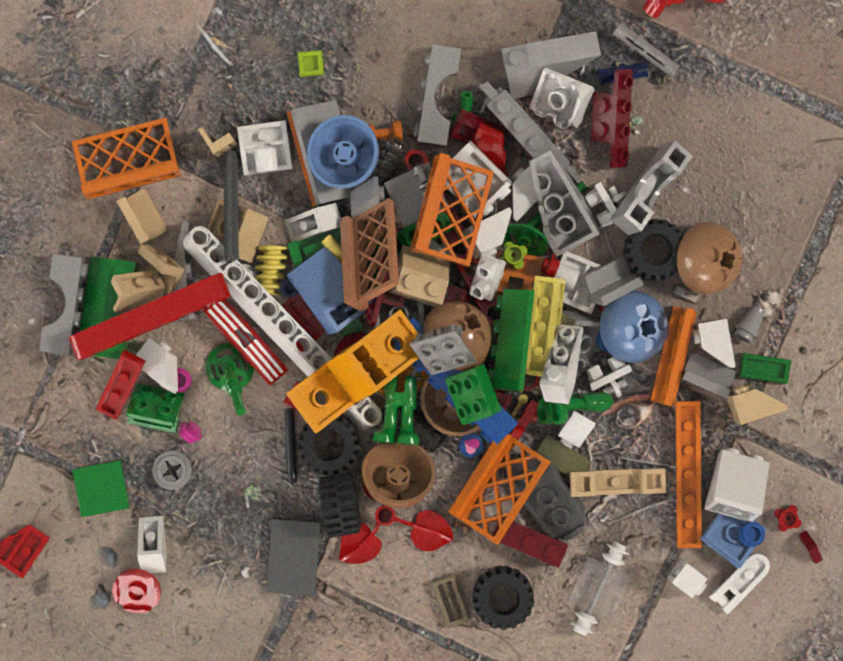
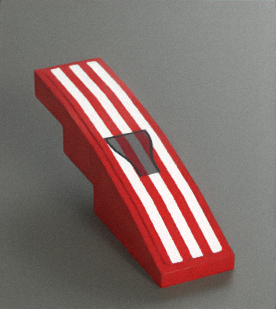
[202,299,288,386]

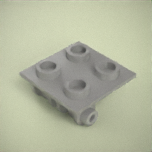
[384,163,448,228]
[410,324,477,375]

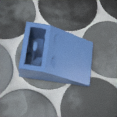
[287,247,372,335]

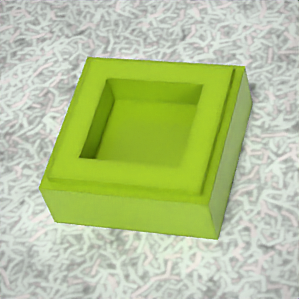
[297,50,324,78]

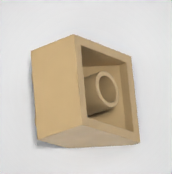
[207,199,269,263]
[388,245,449,307]
[727,385,789,425]

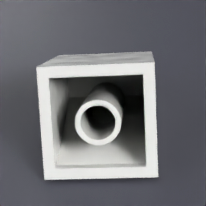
[704,448,770,522]

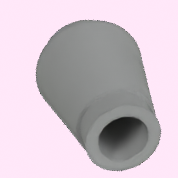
[734,305,765,343]

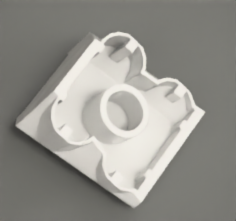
[529,68,595,129]

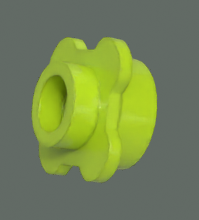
[500,242,527,269]

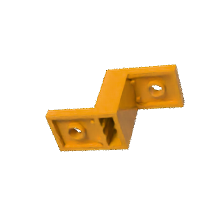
[286,309,419,434]

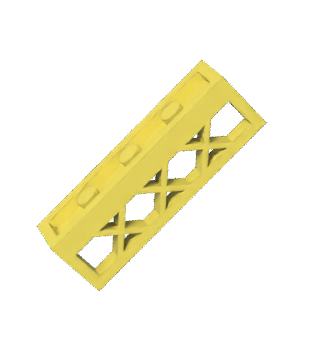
[525,276,566,377]

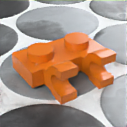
[496,250,545,294]

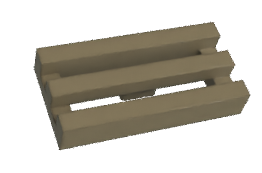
[431,574,470,629]

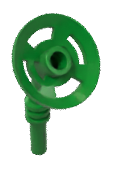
[503,181,588,256]
[206,343,254,416]

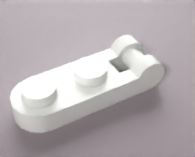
[709,553,770,614]

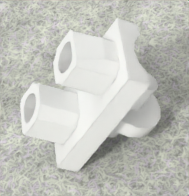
[584,182,627,228]
[470,251,506,301]
[586,357,632,398]

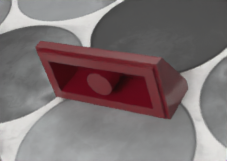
[449,109,504,144]

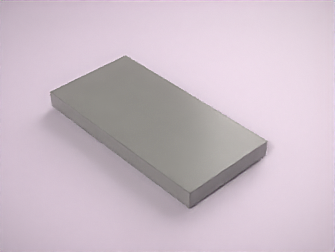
[290,100,360,205]

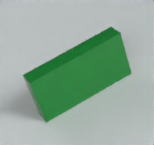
[738,353,791,384]

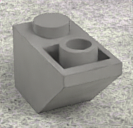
[350,176,386,226]

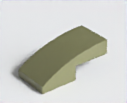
[537,435,592,477]

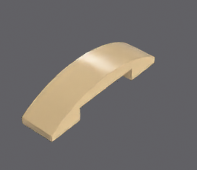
[570,468,666,497]

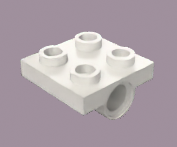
[237,120,293,176]
[554,251,602,314]

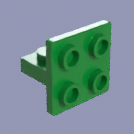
[445,364,502,425]
[126,384,184,433]

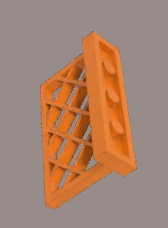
[72,117,181,200]
[410,153,494,267]
[649,306,697,406]
[448,434,551,545]

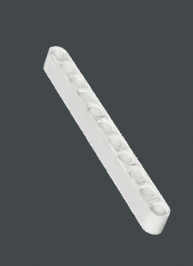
[183,226,382,430]

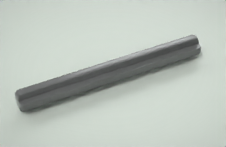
[223,150,239,262]

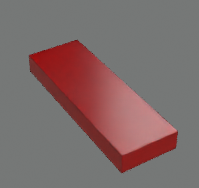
[95,350,146,420]

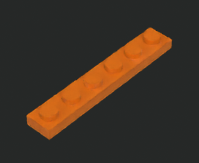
[675,401,702,548]

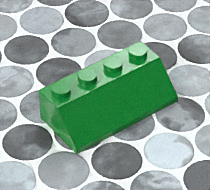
[80,256,139,359]
[488,289,535,393]

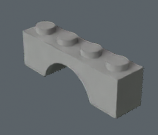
[413,44,461,147]
[610,140,692,235]
[39,254,88,355]

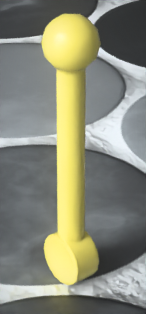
[510,395,528,419]

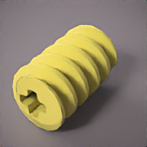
[254,244,289,296]

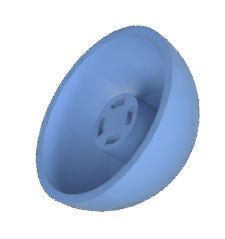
[307,115,379,189]
[600,291,669,363]

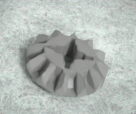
[153,451,192,490]

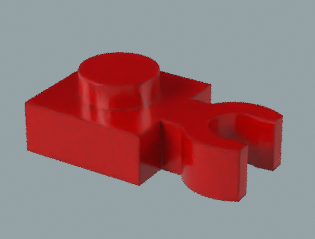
[510,399,538,440]

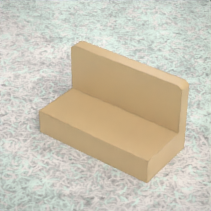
[198,127,238,158]
[116,189,168,244]
[138,244,185,294]
[111,270,166,313]

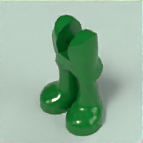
[373,375,419,445]
[537,392,613,425]

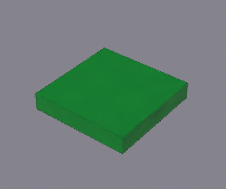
[72,460,130,517]

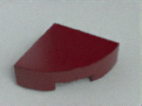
[799,530,823,564]

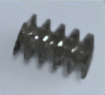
[367,135,410,189]
[396,408,448,453]

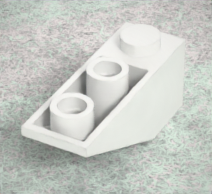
[539,324,583,404]

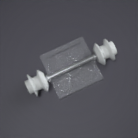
[567,541,632,636]

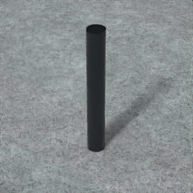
[284,408,297,482]

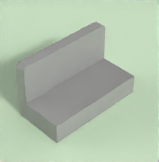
[583,256,643,306]
[681,353,736,399]

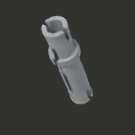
[612,22,680,78]

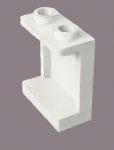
[445,140,512,218]

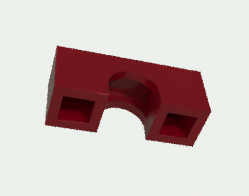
[491,518,569,568]

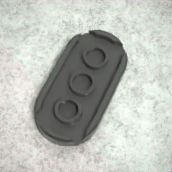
[512,452,586,540]

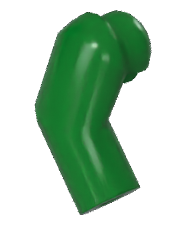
[452,91,473,124]

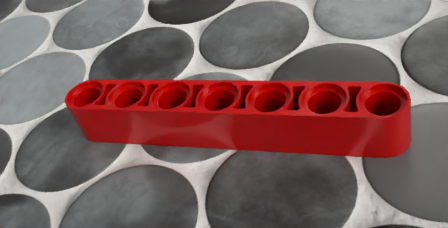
[68,273,231,361]

